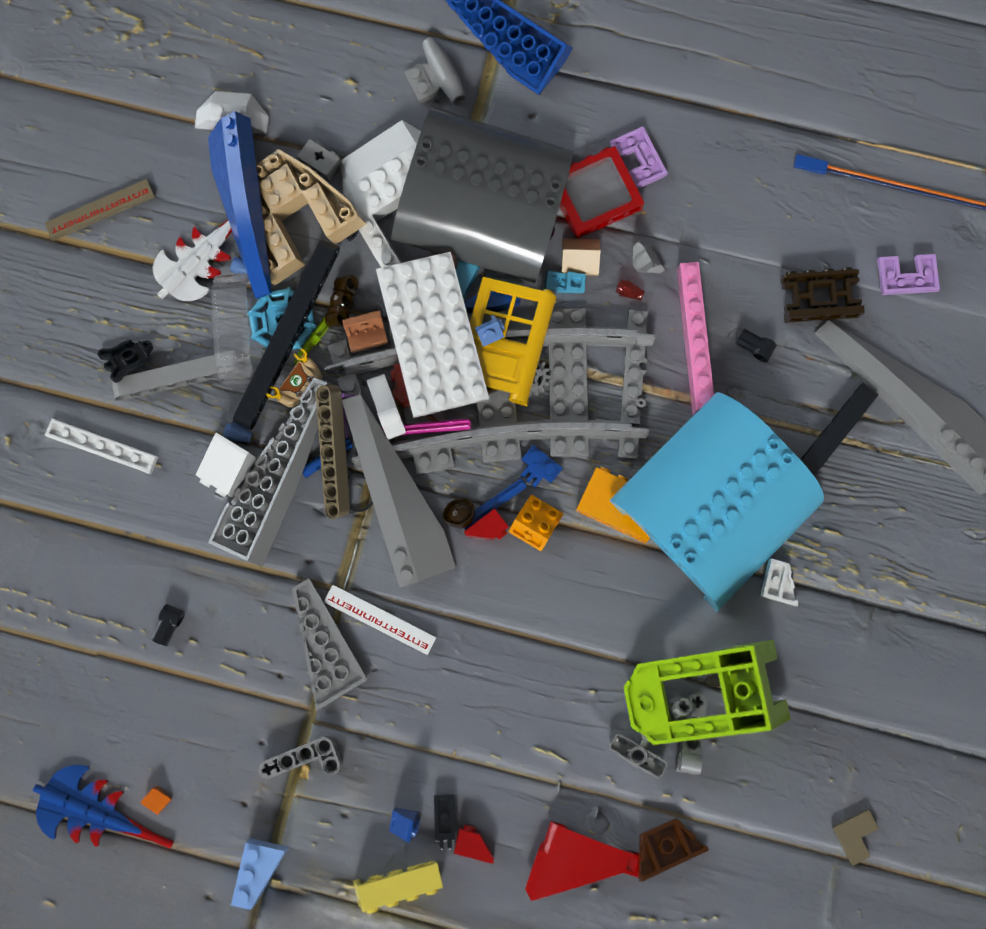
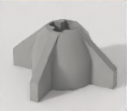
[632,241,666,274]

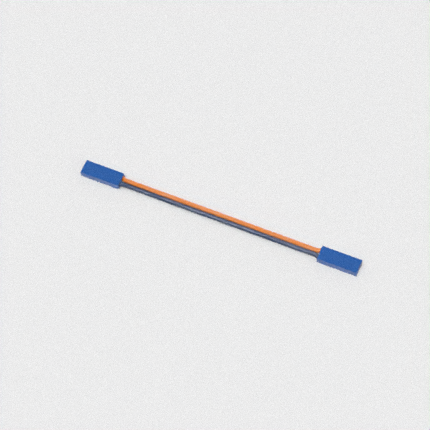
[793,154,986,210]

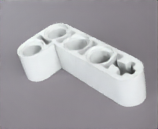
[366,374,406,440]

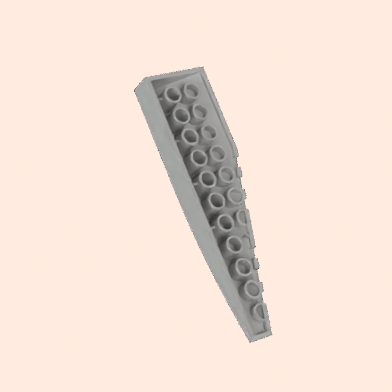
[815,320,986,495]

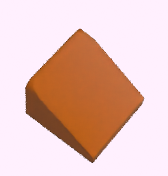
[140,786,172,815]

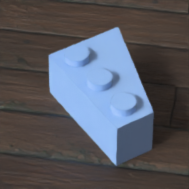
[231,838,289,910]

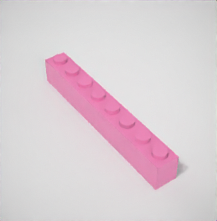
[677,262,714,415]

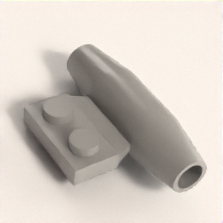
[404,37,466,105]

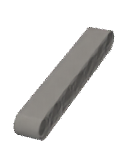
[111,350,243,401]

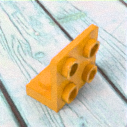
[508,495,564,552]

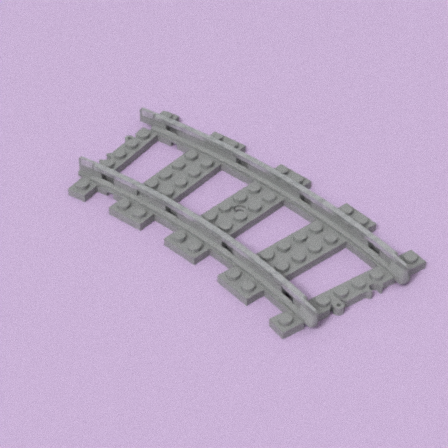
[325,308,656,476]

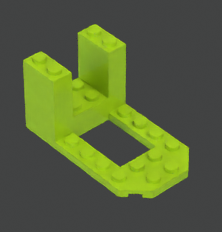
[623,639,791,745]

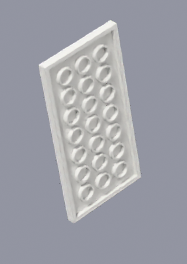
[376,252,489,418]

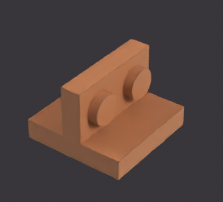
[342,310,388,353]

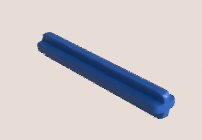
[464,479,527,530]

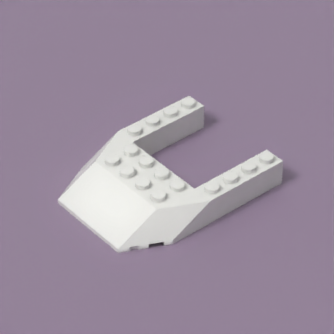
[341,120,421,268]

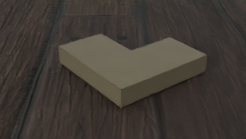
[832,809,879,866]

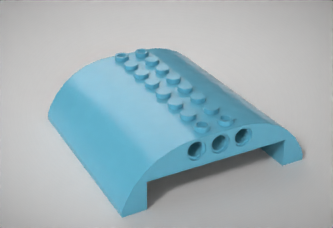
[609,392,824,612]

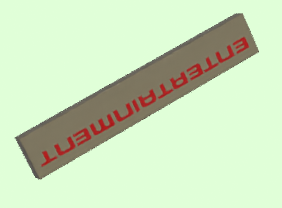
[45,179,155,241]

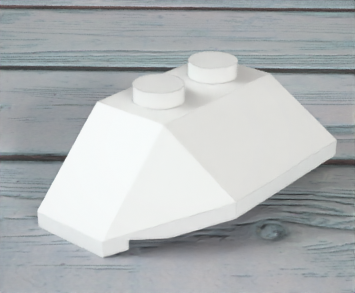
[195,91,269,134]

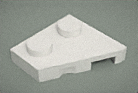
[760,558,798,606]

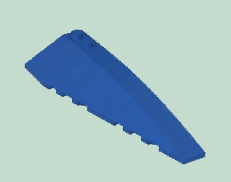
[445,0,573,95]
[208,111,272,299]

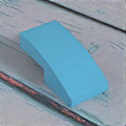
[545,271,586,293]

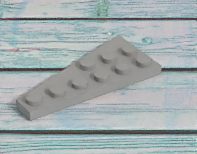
[292,578,368,711]

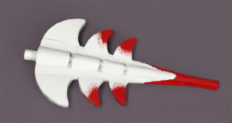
[153,220,232,301]

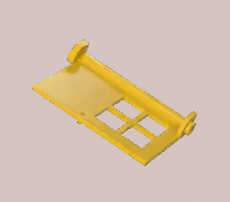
[470,277,557,406]

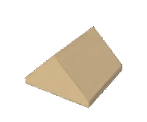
[562,238,601,276]

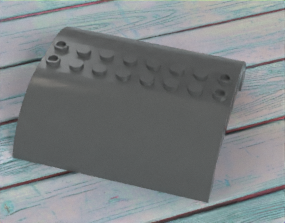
[391,107,574,284]

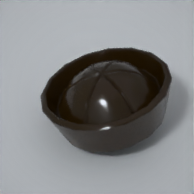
[443,498,475,529]

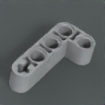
[258,736,343,779]

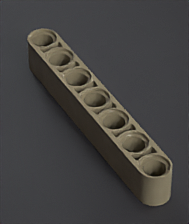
[316,384,350,520]

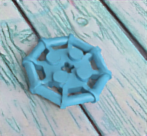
[247,287,317,350]

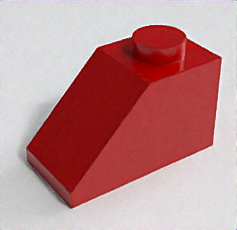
[464,508,509,540]
[454,824,494,864]

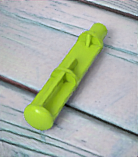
[293,316,329,365]

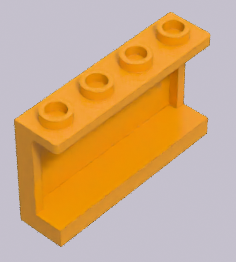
[576,467,650,544]

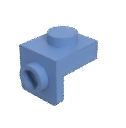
[475,314,505,347]

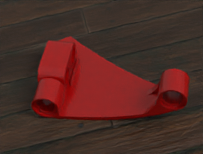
[525,821,639,901]

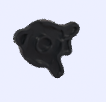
[97,340,153,383]

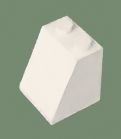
[196,433,257,497]

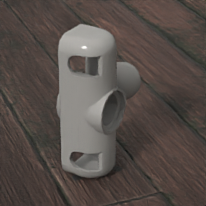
[609,734,667,779]

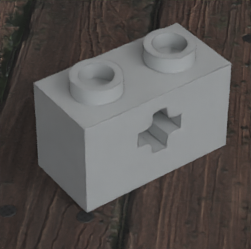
[297,139,341,183]

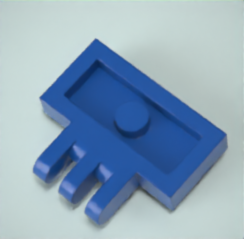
[520,445,563,488]

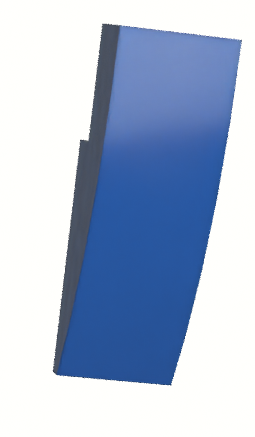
[464,291,520,313]

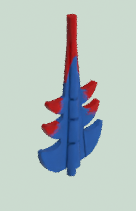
[33,765,174,849]

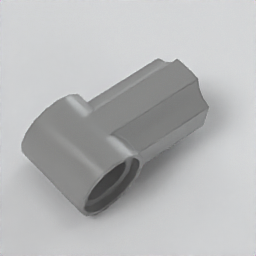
[668,698,693,721]

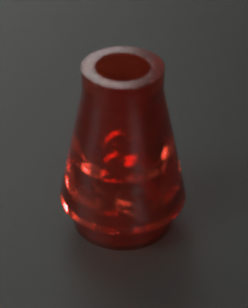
[616,279,645,301]

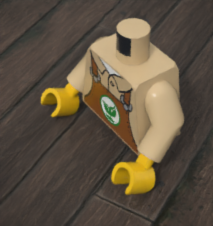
[266,348,323,407]

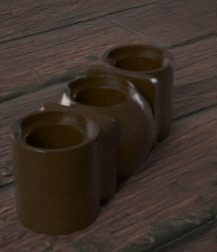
[325,275,359,328]

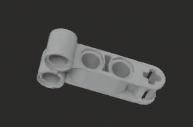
[675,693,707,775]

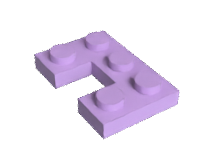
[610,127,668,189]
[877,254,940,295]

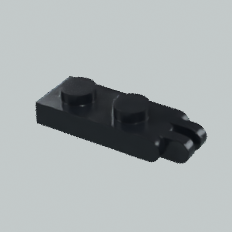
[434,794,456,852]

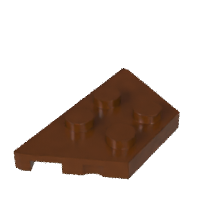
[639,818,709,882]

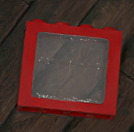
[560,146,644,239]

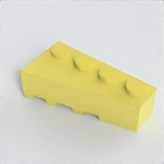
[353,860,443,914]

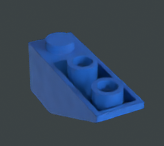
[389,807,421,842]

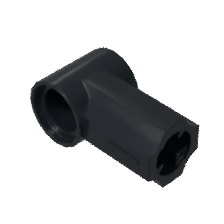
[735,329,777,362]
[150,604,185,646]

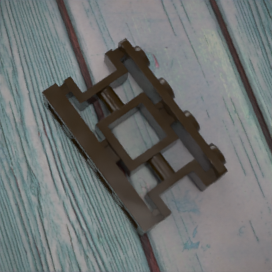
[780,267,865,323]

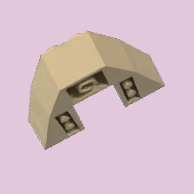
[256,149,366,285]

